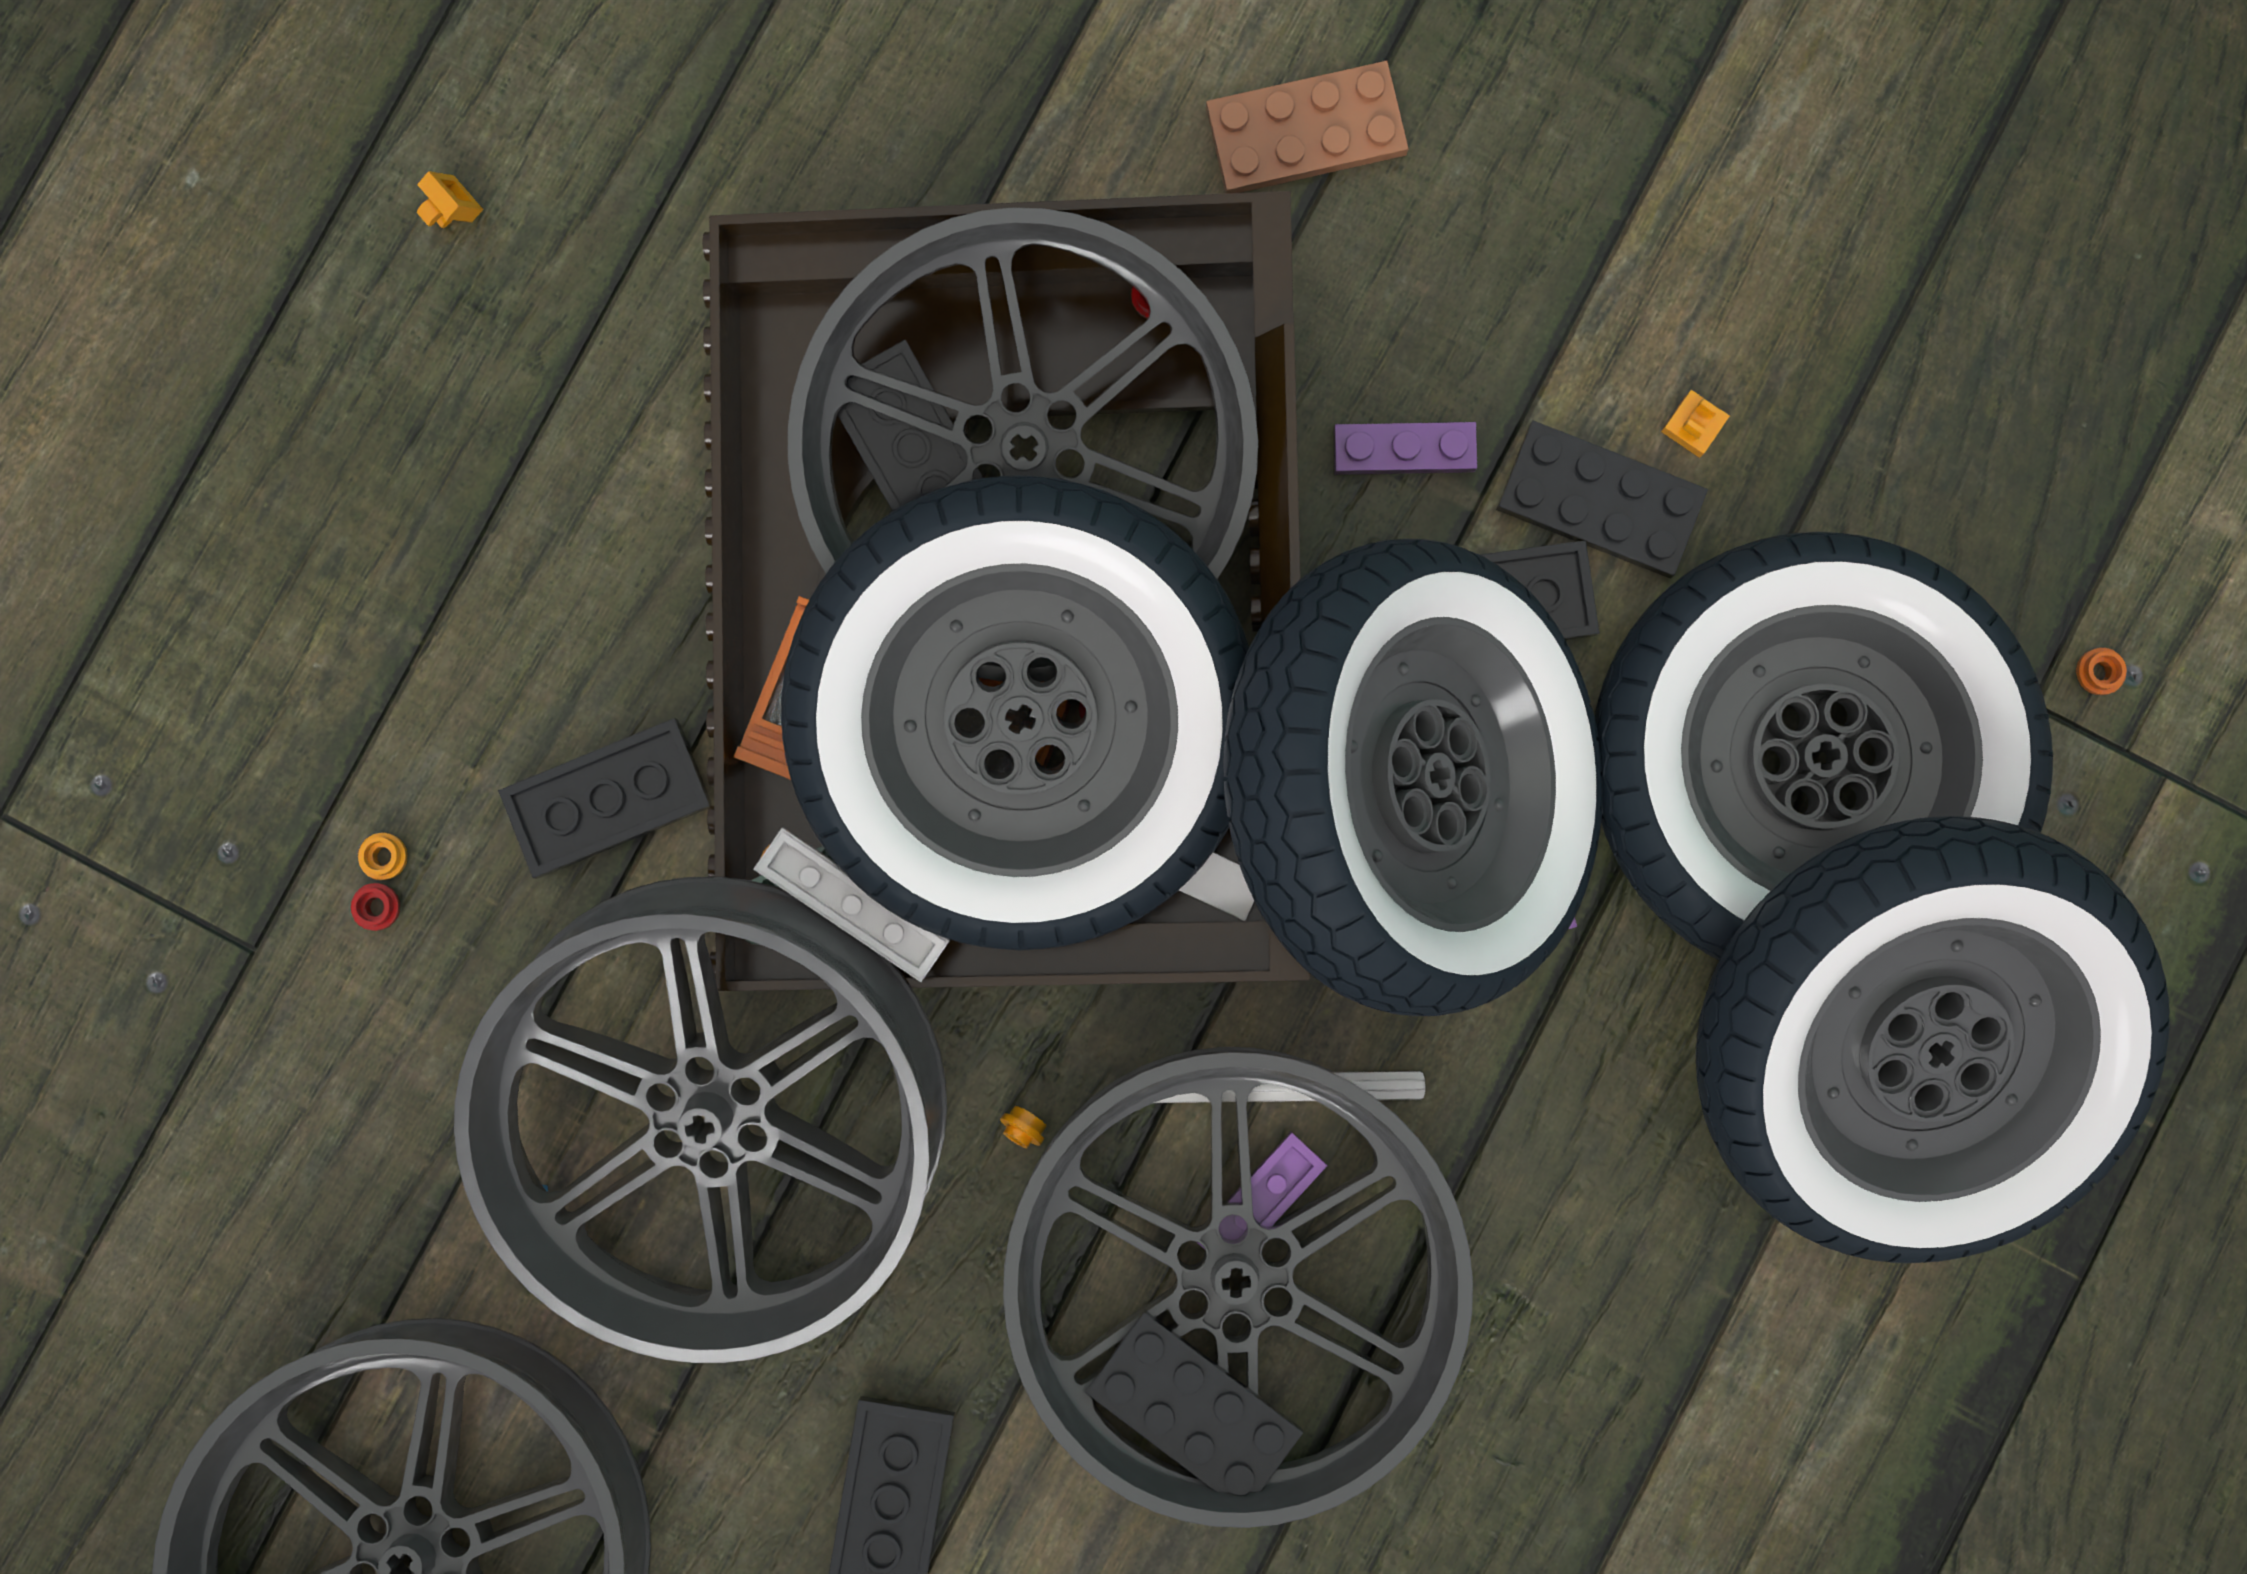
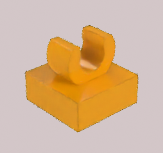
[416,171,483,228]
[1661,390,1730,458]

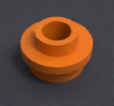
[2076,648,2127,695]

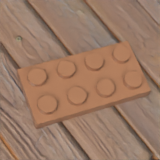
[1206,61,1409,194]

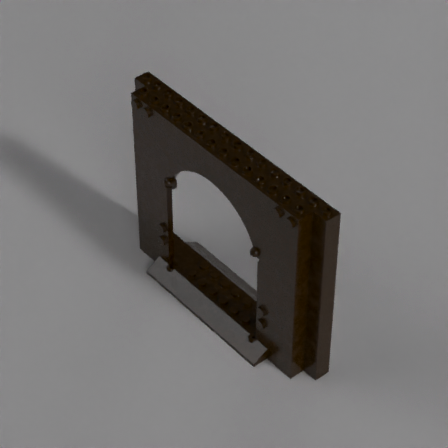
[702,191,1310,991]

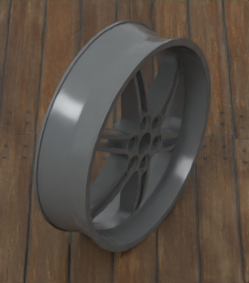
[788,207,1258,682]
[454,877,947,1363]
[1003,1047,1473,1528]
[152,1318,651,1574]

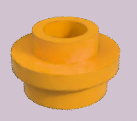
[358,833,408,880]
[1000,1106,1047,1149]

